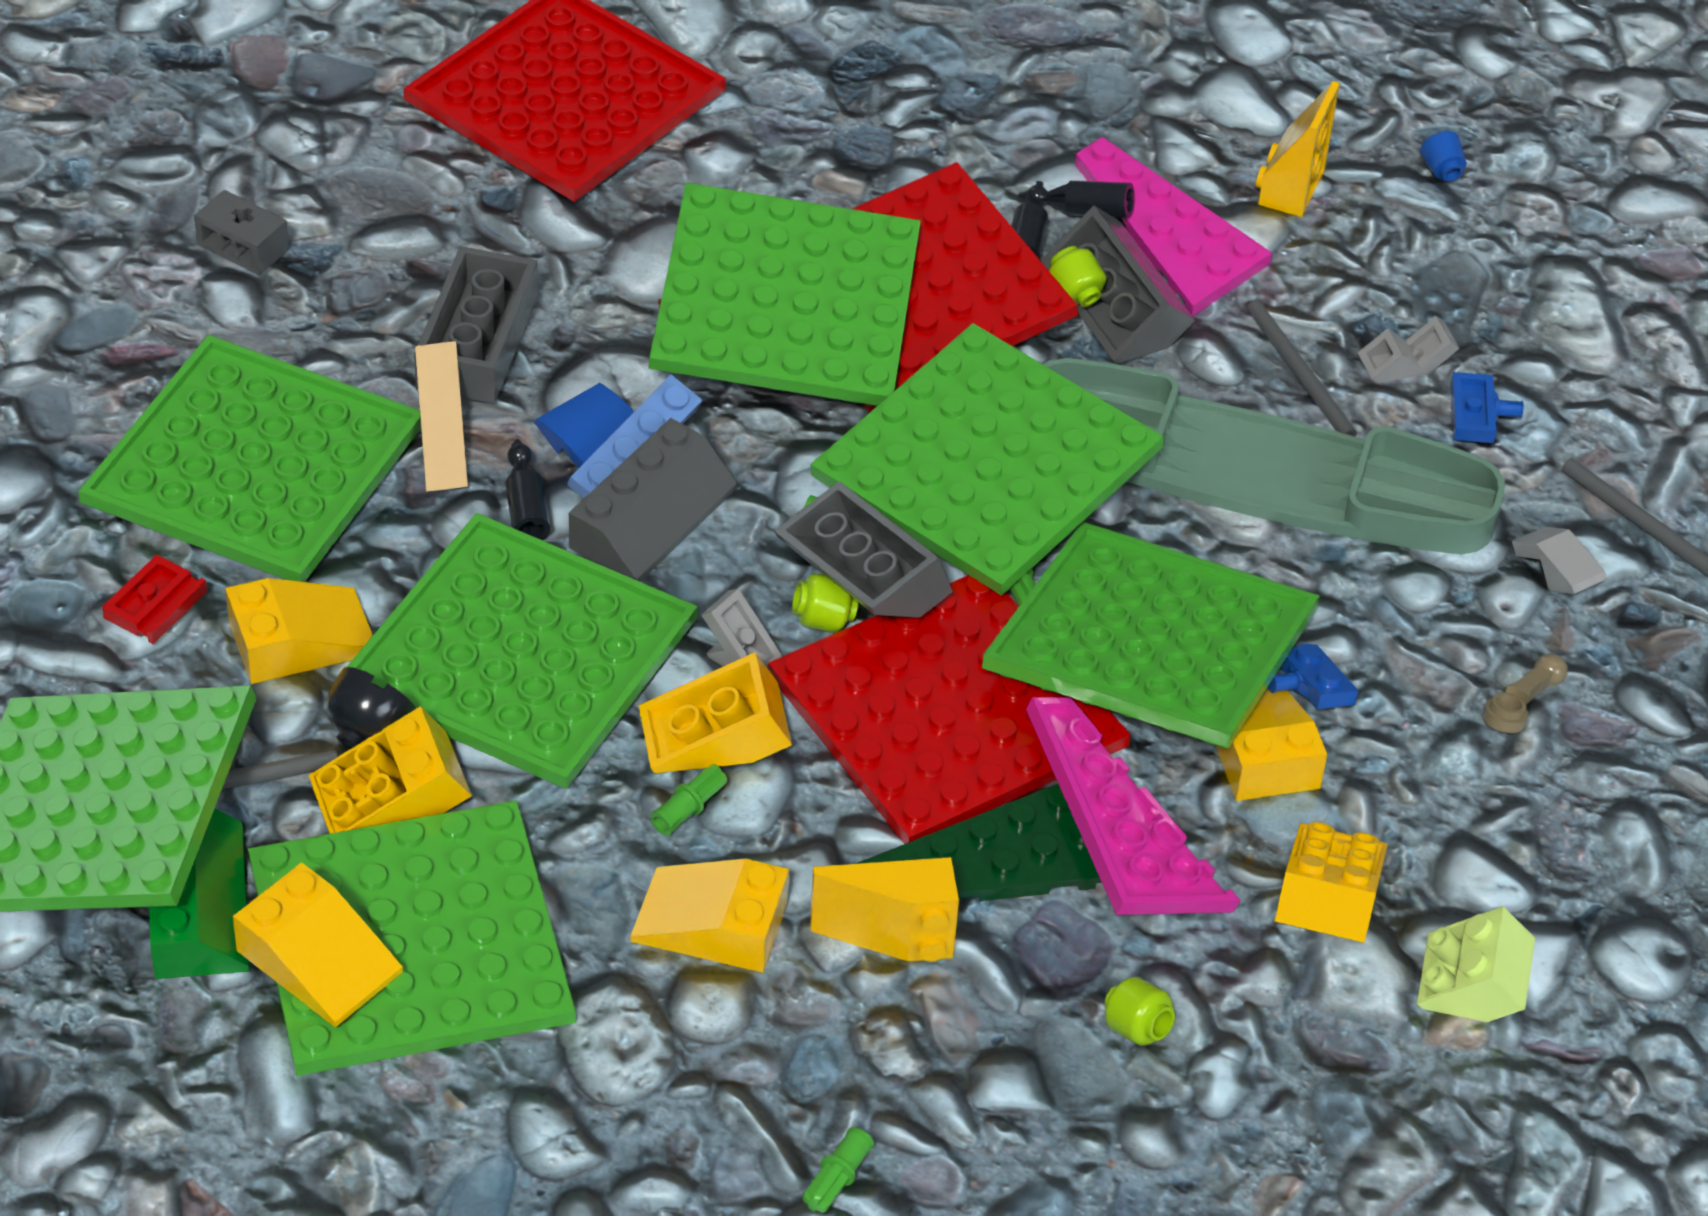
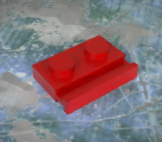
[102,554,207,644]

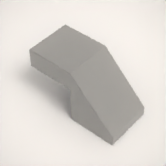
[1358,316,1459,383]
[1512,526,1607,594]

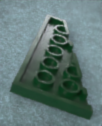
[855,784,1102,902]

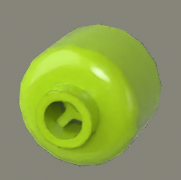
[1049,246,1107,307]
[792,573,858,633]
[1105,977,1175,1046]

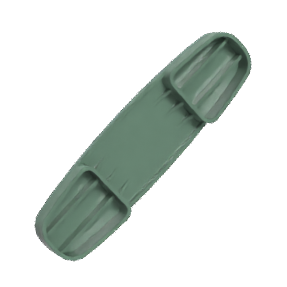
[1043,358,1505,555]

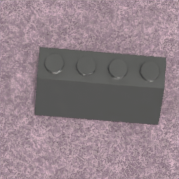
[1040,205,1195,364]
[568,418,737,582]
[774,481,953,618]

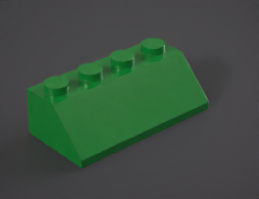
[149,808,249,979]

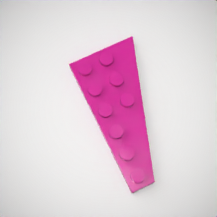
[1075,137,1272,316]
[1026,697,1240,915]

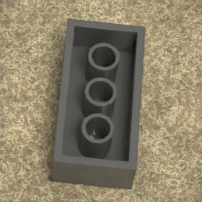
[414,246,538,404]

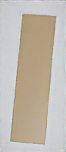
[415,341,468,492]

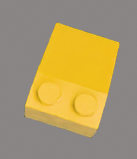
[1255,81,1340,217]
[225,578,373,685]
[638,652,792,774]
[1215,688,1327,801]
[810,857,959,962]
[630,859,790,973]
[233,862,403,1028]

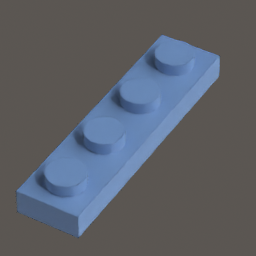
[567,375,702,498]

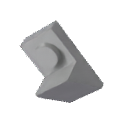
[702,588,782,668]

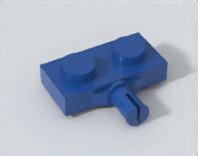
[1450,372,1524,443]
[1268,643,1358,710]

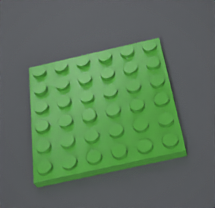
[648,182,921,406]
[810,323,1163,596]
[78,335,421,582]
[347,513,698,789]
[982,522,1320,749]
[0,685,257,912]
[248,800,576,1076]

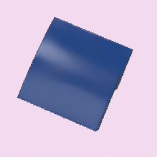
[534,383,634,469]

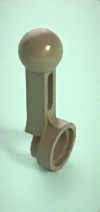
[1483,653,1568,733]

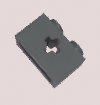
[194,190,289,276]

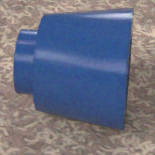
[1419,131,1467,181]

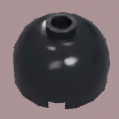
[326,667,417,749]

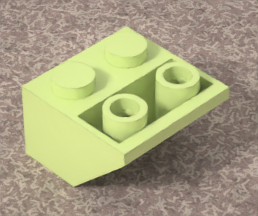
[1417,906,1535,1022]

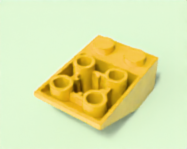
[308,706,472,834]
[1275,822,1388,943]

